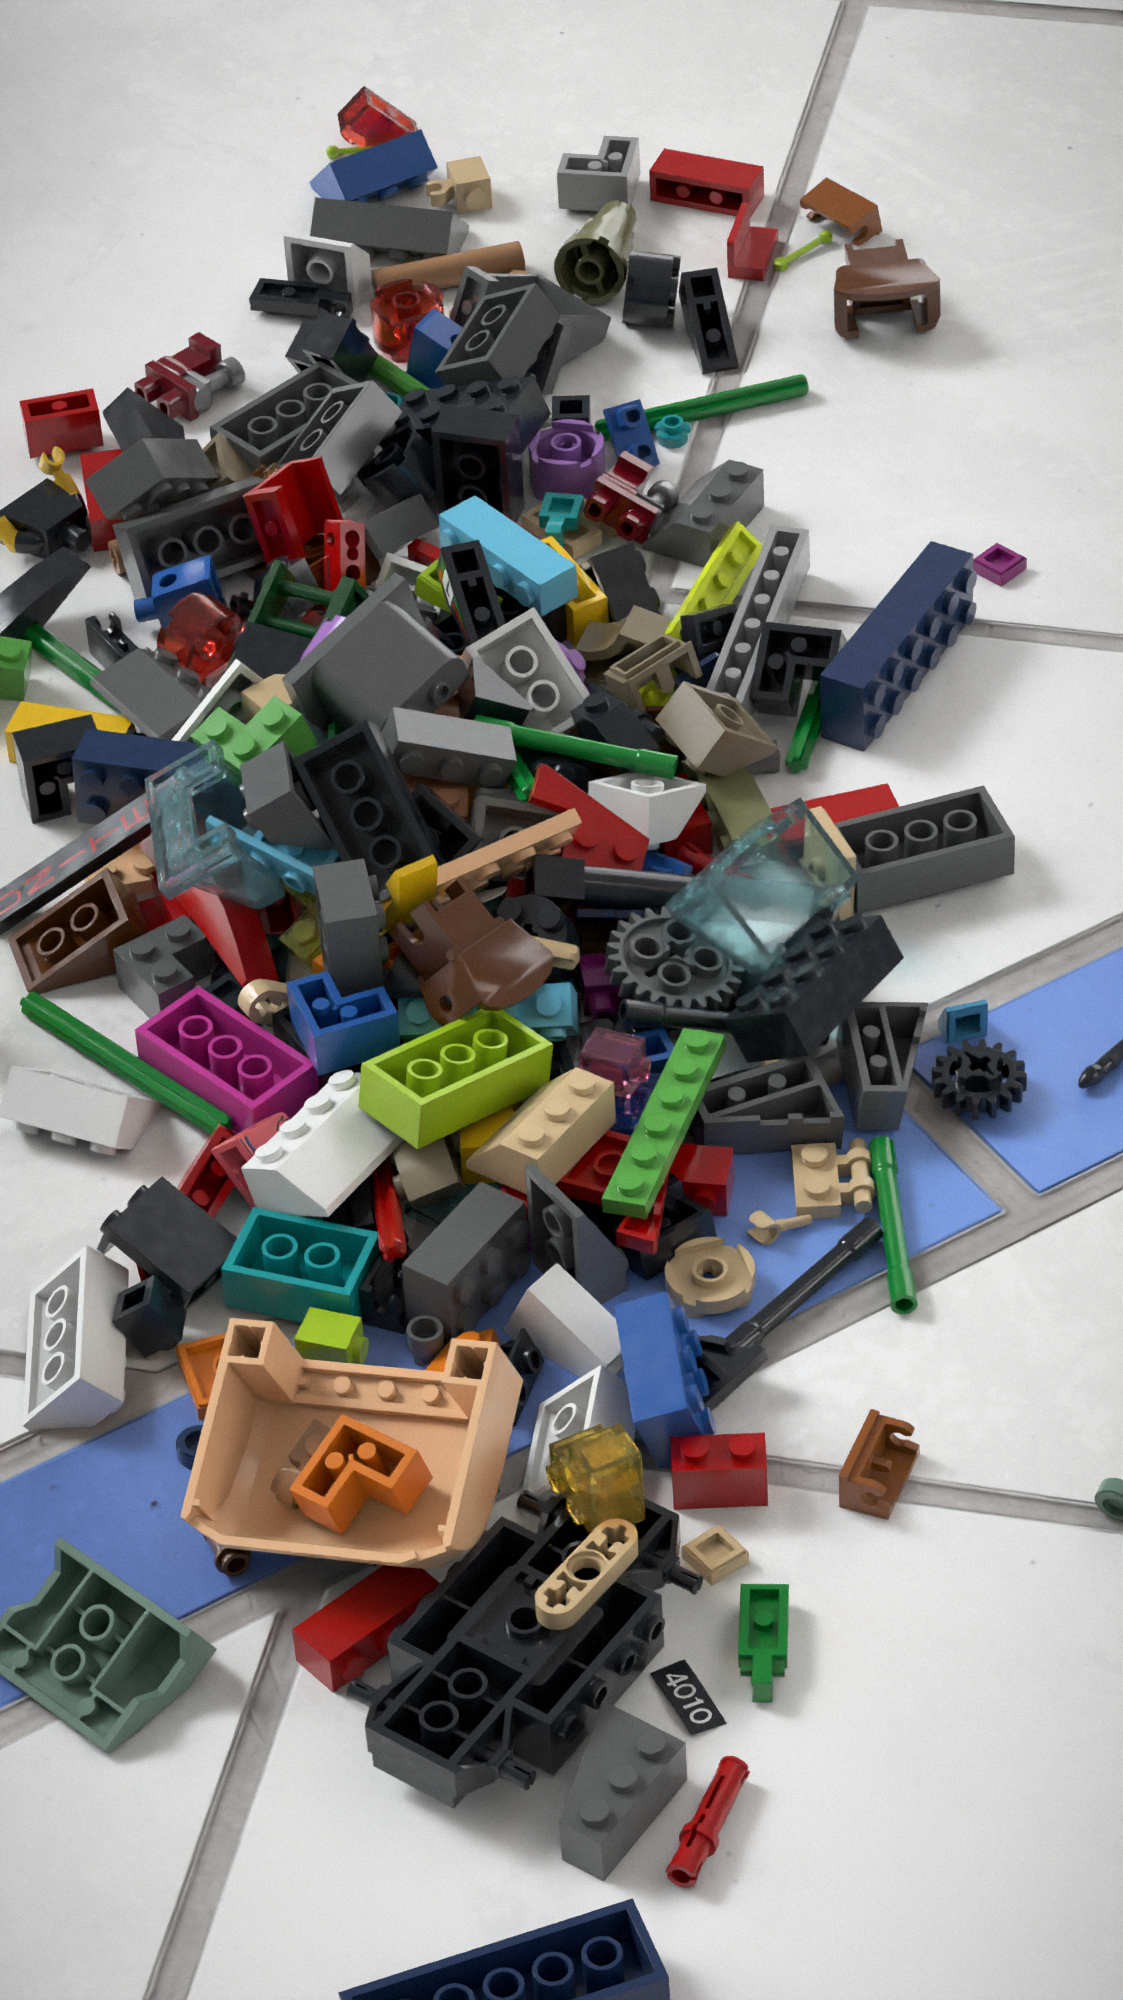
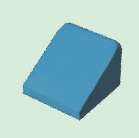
[938,999,988,1044]

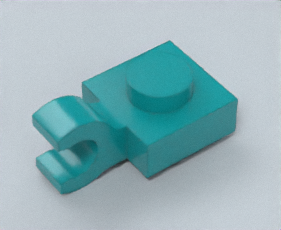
[539,492,584,547]

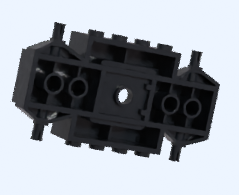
[346,1472,704,1809]

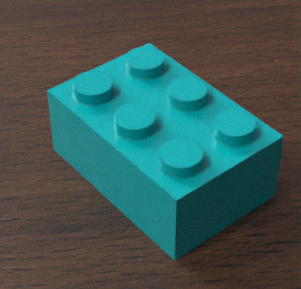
[221,1207,381,1323]

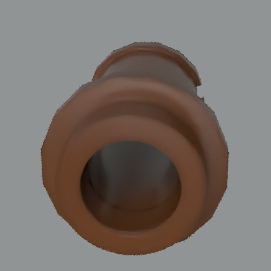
[203,1534,251,1576]

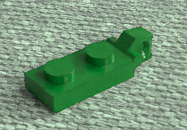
[738,1584,789,1702]

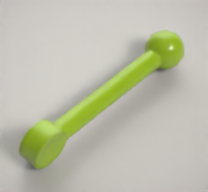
[326,145,374,159]
[773,230,833,271]

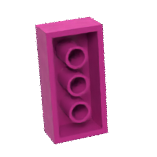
[135,986,320,1133]

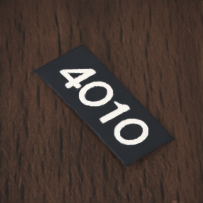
[650,1659,726,1735]

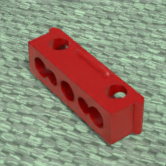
[323,519,366,611]

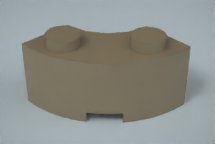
[575,605,671,684]
[389,1134,467,1210]

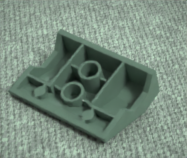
[0,1537,217,1754]

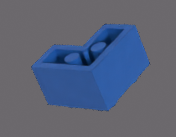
[286,971,401,1076]

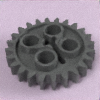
[604,906,744,1011]

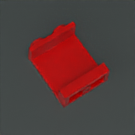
[243,456,343,564]

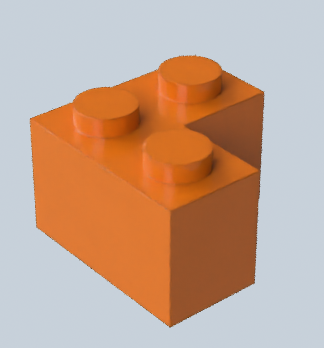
[289,1413,433,1535]

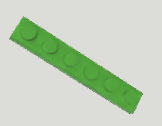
[602,1028,726,1219]

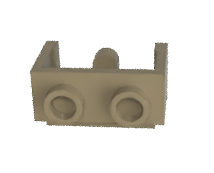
[603,633,703,712]

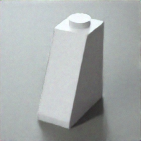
[503,1263,624,1378]

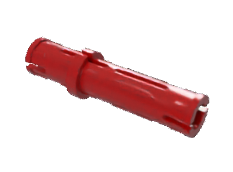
[665,1756,750,1888]

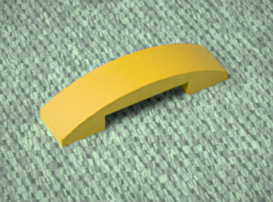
[379,855,438,935]

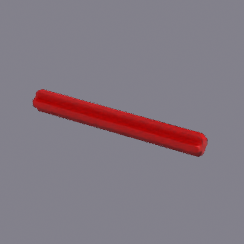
[371,1156,407,1262]

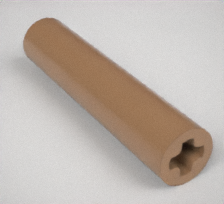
[371,241,525,302]

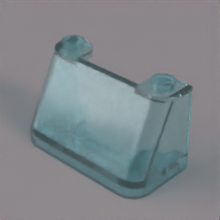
[665,797,861,975]

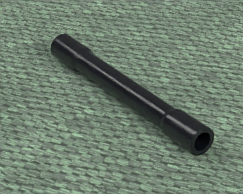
[618,999,830,1046]
[726,1217,883,1349]

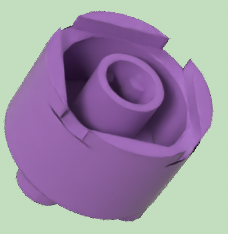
[528,419,606,501]

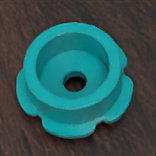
[654,415,691,449]

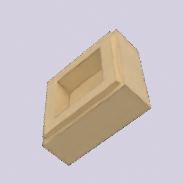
[681,1524,749,1586]

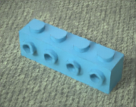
[439,496,578,617]
[398,982,578,1043]

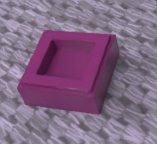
[973,543,1027,587]

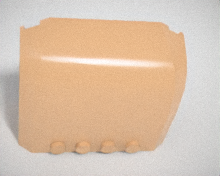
[180,1318,523,1569]

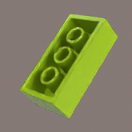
[358,1009,553,1149]

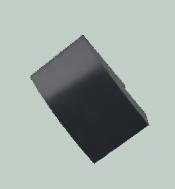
[571,1173,717,1281]

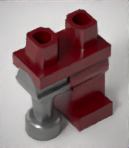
[134,332,245,422]
[583,450,679,545]

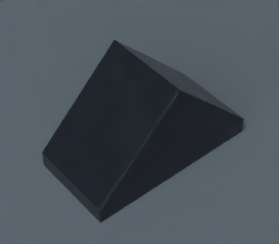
[458,656,535,726]

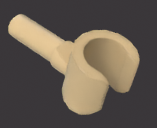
[747,1210,812,1246]

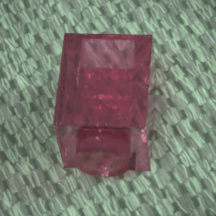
[579,1027,651,1099]

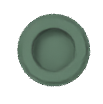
[1094,1478,1123,1522]

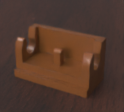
[800,177,883,246]
[839,1409,920,1520]

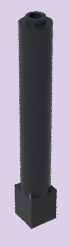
[524,854,834,928]

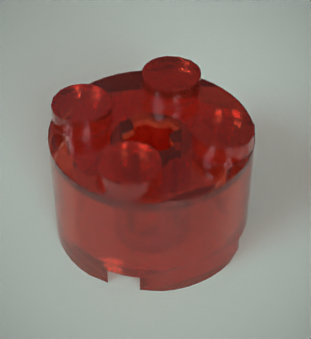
[370,279,444,363]
[157,592,246,686]

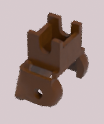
[834,239,941,339]
[388,877,554,1027]

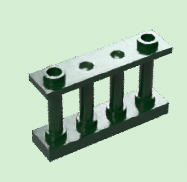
[218,560,369,681]

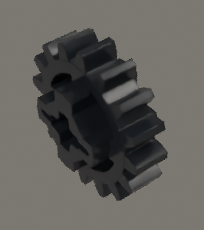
[932,1039,1027,1120]

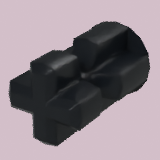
[227,592,253,631]

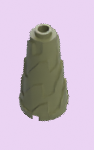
[554,200,637,304]

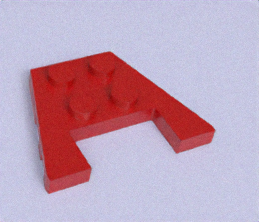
[501,763,650,920]
[501,1130,670,1255]

